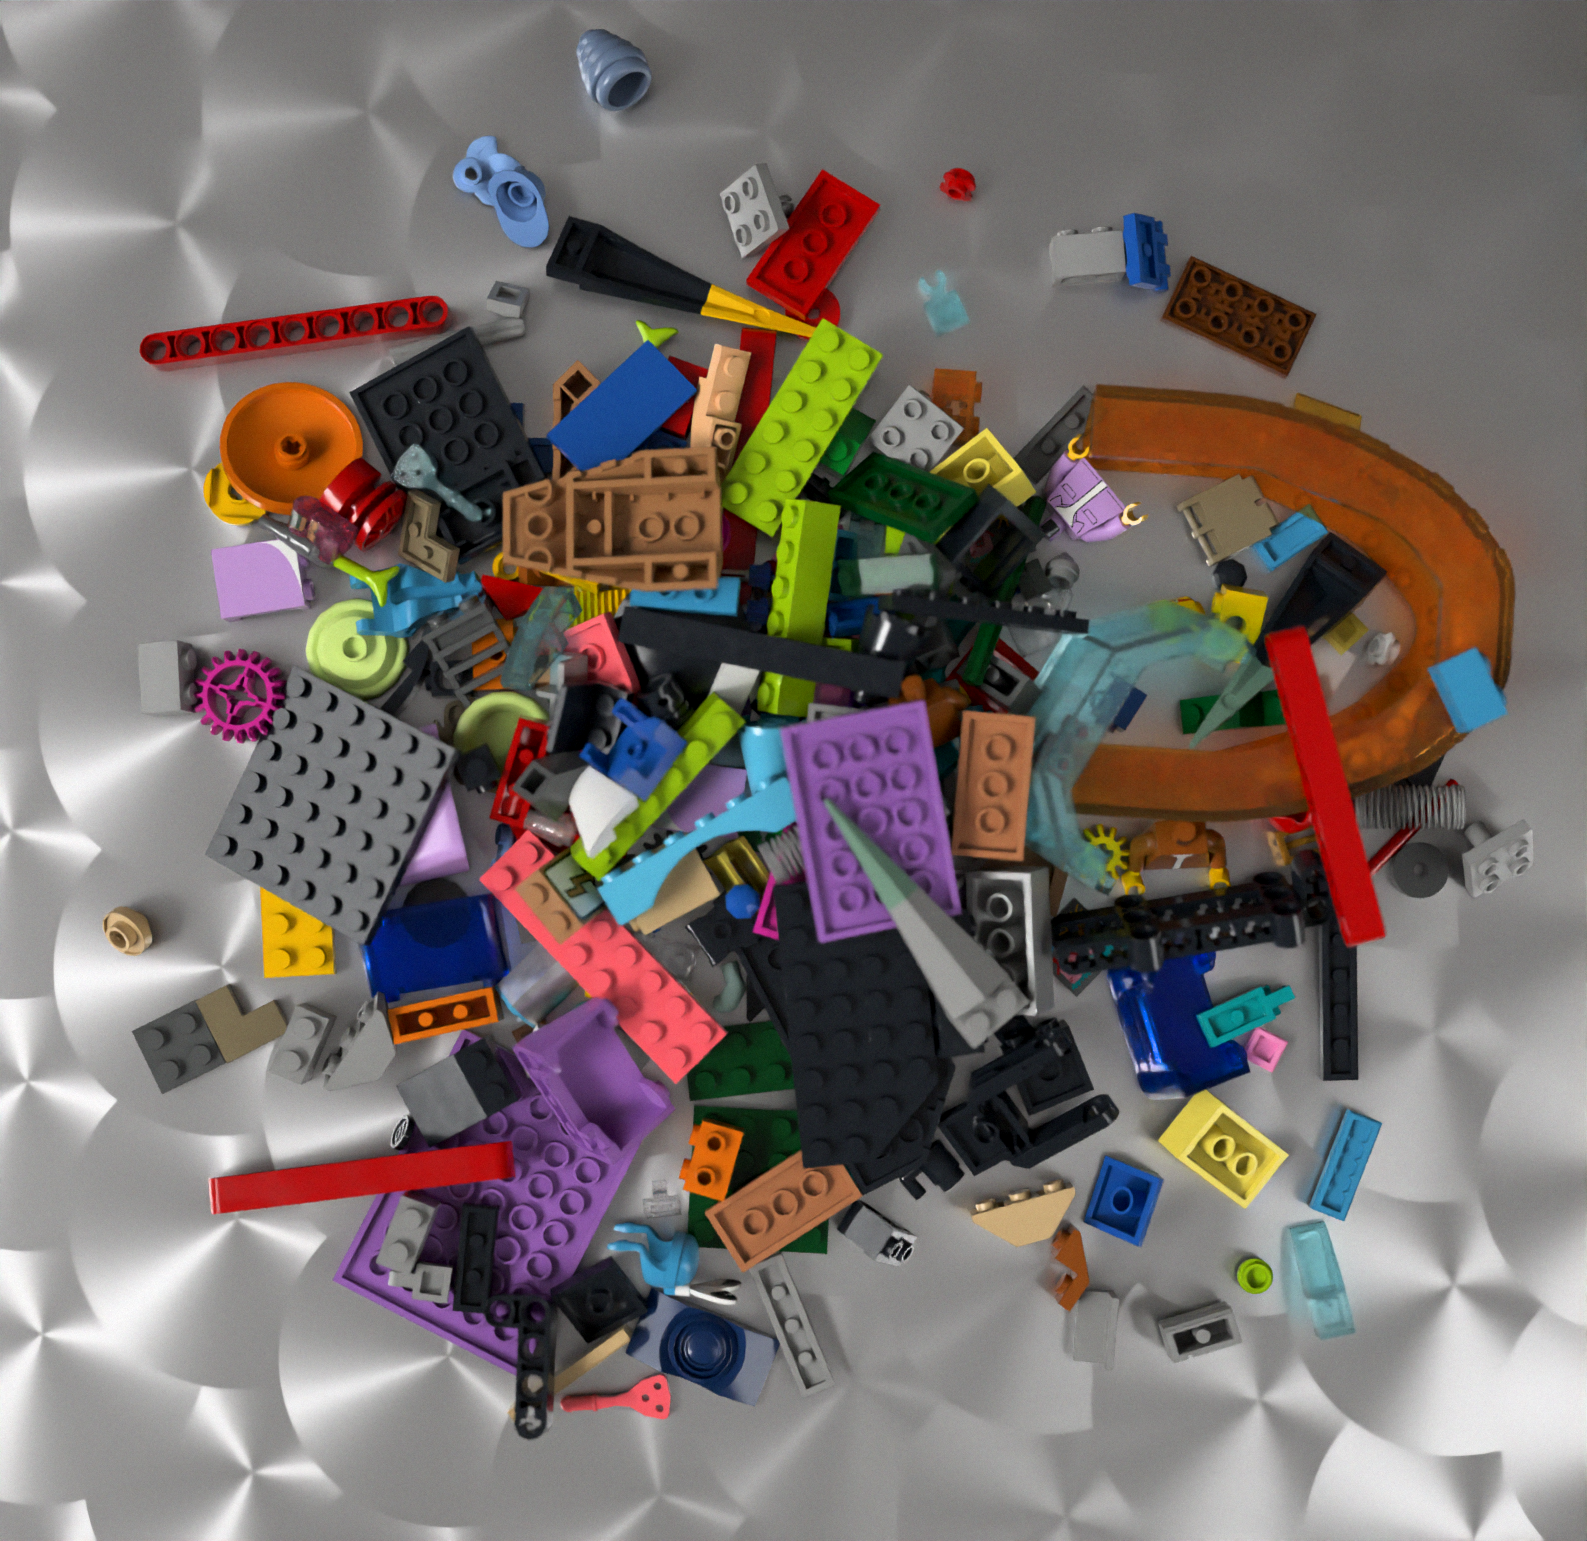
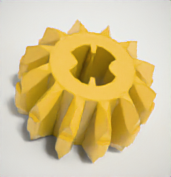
[1073,824,1131,884]

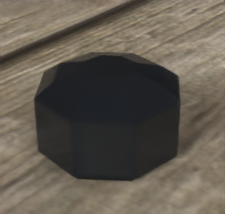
[1211,559,1248,591]

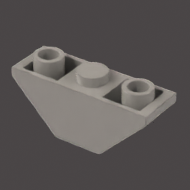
[322,991,397,1091]

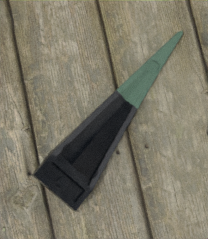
[1190,532,1388,749]

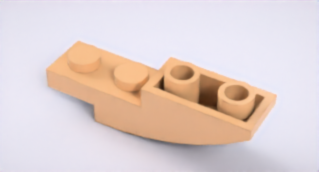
[690,344,751,485]

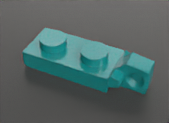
[1196,985,1295,1047]

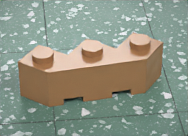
[552,360,601,480]

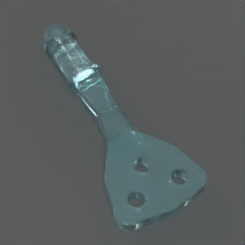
[391,444,482,522]

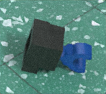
[1014,558,1052,603]

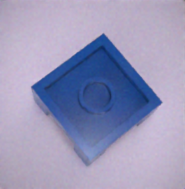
[579,698,687,801]

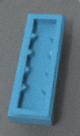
[630,577,741,616]
[1309,1109,1382,1221]

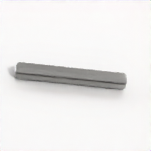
[390,316,526,366]

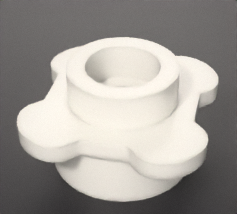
[1368,631,1400,666]

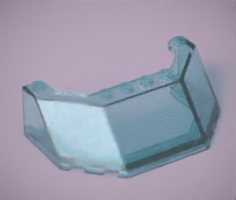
[1024,600,1257,895]

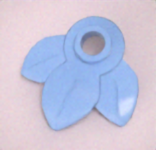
[453,136,521,206]

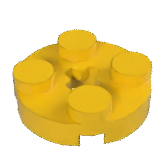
[203,462,269,526]

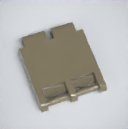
[1176,474,1279,567]

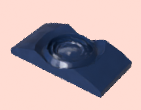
[625,1286,780,1406]

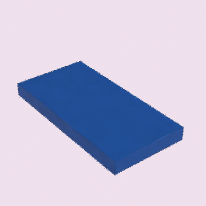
[546,340,697,472]

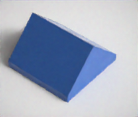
[1084,1156,1164,1247]

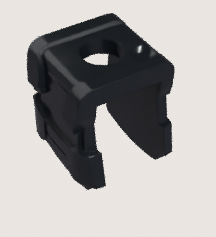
[685,890,761,967]

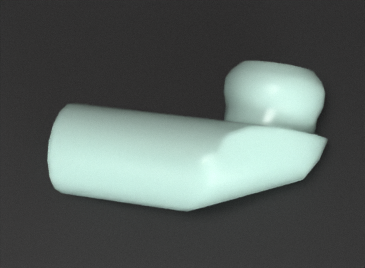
[713,960,746,1013]

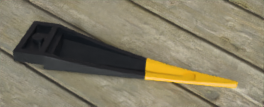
[546,216,816,337]

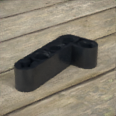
[483,1292,557,1440]

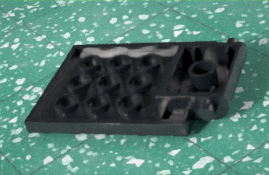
[349,326,548,565]

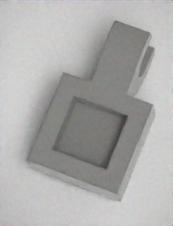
[388,1261,453,1304]

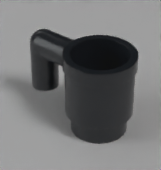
[898,1139,965,1200]

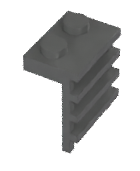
[421,594,527,708]

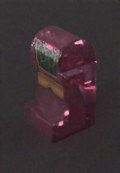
[288,496,357,565]

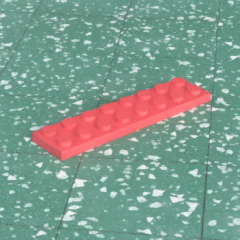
[479,829,728,1084]

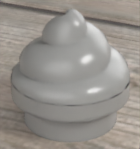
[1044,552,1080,590]

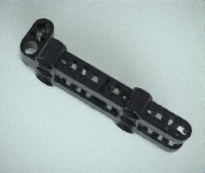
[1051,850,1334,975]

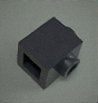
[456,742,501,794]

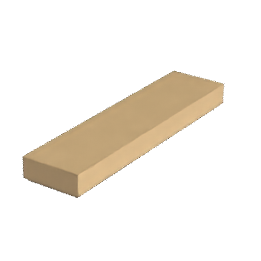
[507,1323,633,1421]

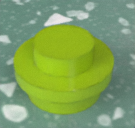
[1237,1258,1273,1294]

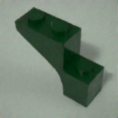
[1180,689,1286,735]

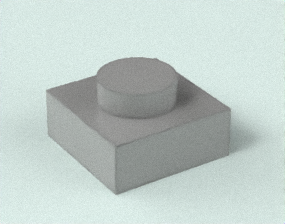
[486,281,529,318]

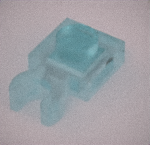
[919,270,969,337]

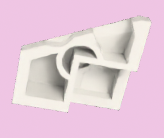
[569,766,639,858]

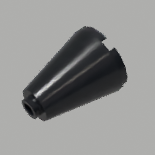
[850,603,933,707]

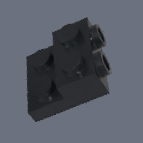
[999,1017,1094,1116]

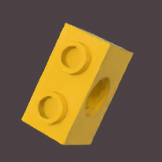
[1203,584,1268,663]

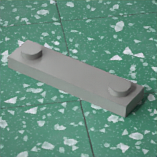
[750,1252,835,1399]

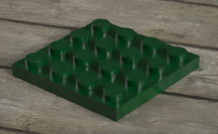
[687,1104,829,1254]

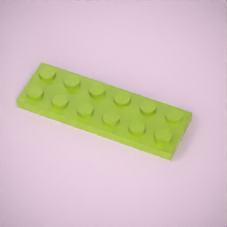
[721,318,883,538]

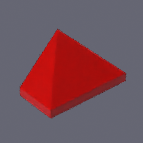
[481,574,553,621]

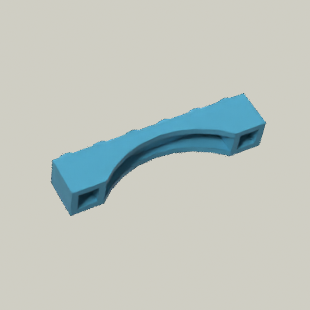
[598,775,796,926]

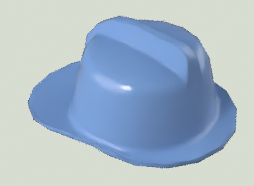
[488,166,550,248]

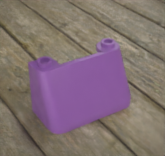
[513,997,676,1165]

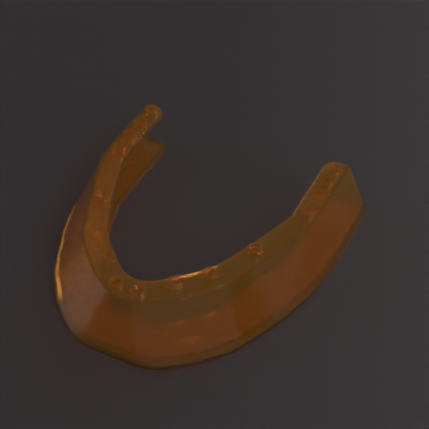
[1060,384,1516,822]

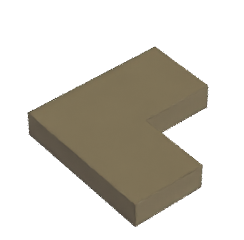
[398,489,460,583]
[195,985,288,1063]

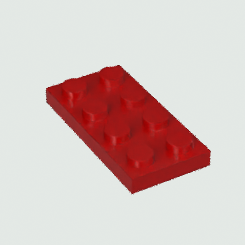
[746,169,881,321]

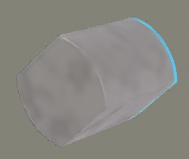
[494,943,580,1028]

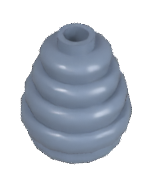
[576,29,652,111]

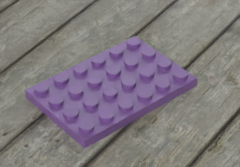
[779,699,962,943]

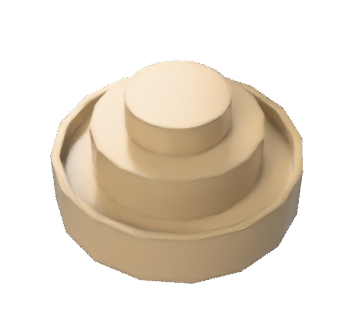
[103,906,152,956]

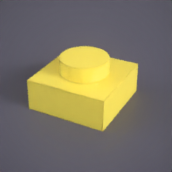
[1324,613,1369,656]

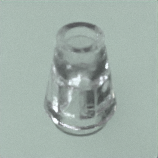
[523,808,578,848]

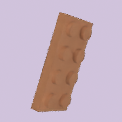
[950,711,1035,861]
[705,1149,863,1273]

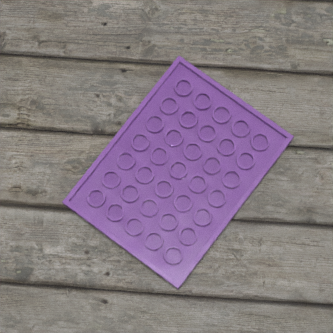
[333,1029,643,1376]

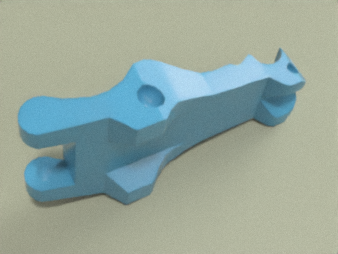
[349,563,484,638]

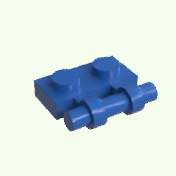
[1123,213,1171,293]

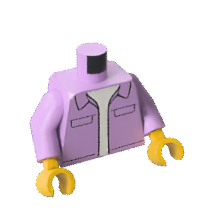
[1039,434,1148,543]

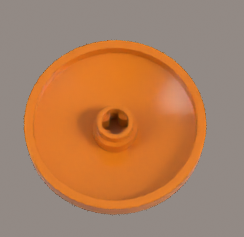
[220,382,363,515]

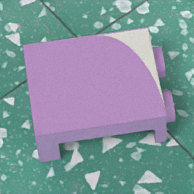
[211,539,315,622]
[651,763,747,839]

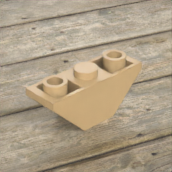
[969,1179,1076,1247]

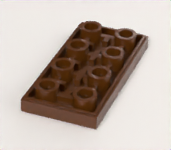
[1160,256,1317,379]

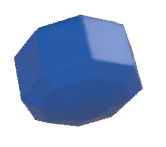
[725,884,760,919]

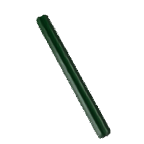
[962,495,1047,687]

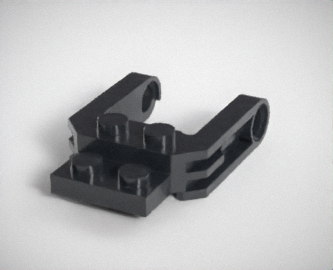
[938,1027,1119,1176]

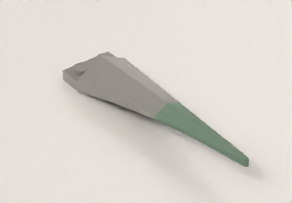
[824,799,1029,1049]

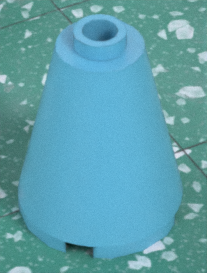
[737,713,807,795]

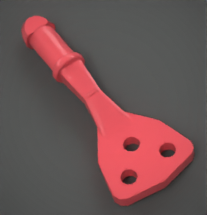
[560,1373,671,1419]

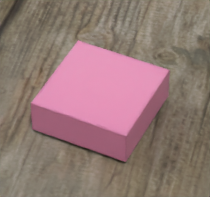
[1239,1026,1288,1072]

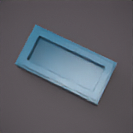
[1252,504,1329,572]

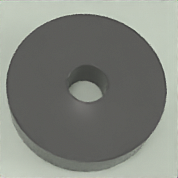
[1389,842,1449,898]

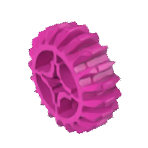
[193,649,286,744]

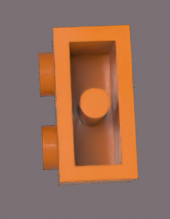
[679,1117,744,1202]

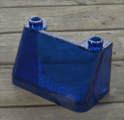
[357,893,511,1003]
[1107,952,1251,1100]

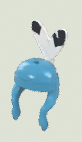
[607,1222,741,1305]

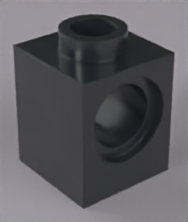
[425,660,478,699]

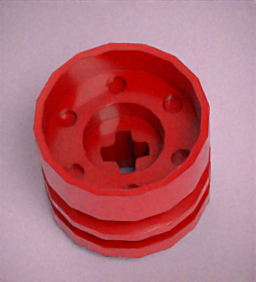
[315,457,407,552]

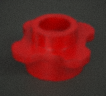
[940,168,976,201]

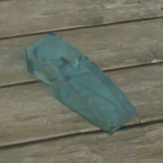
[500,586,583,691]
[1289,1221,1356,1340]

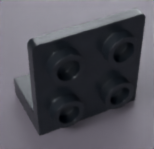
[546,680,635,755]

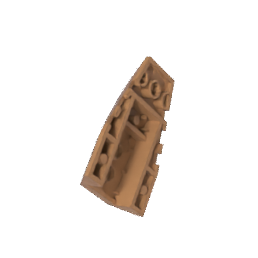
[503,447,723,592]

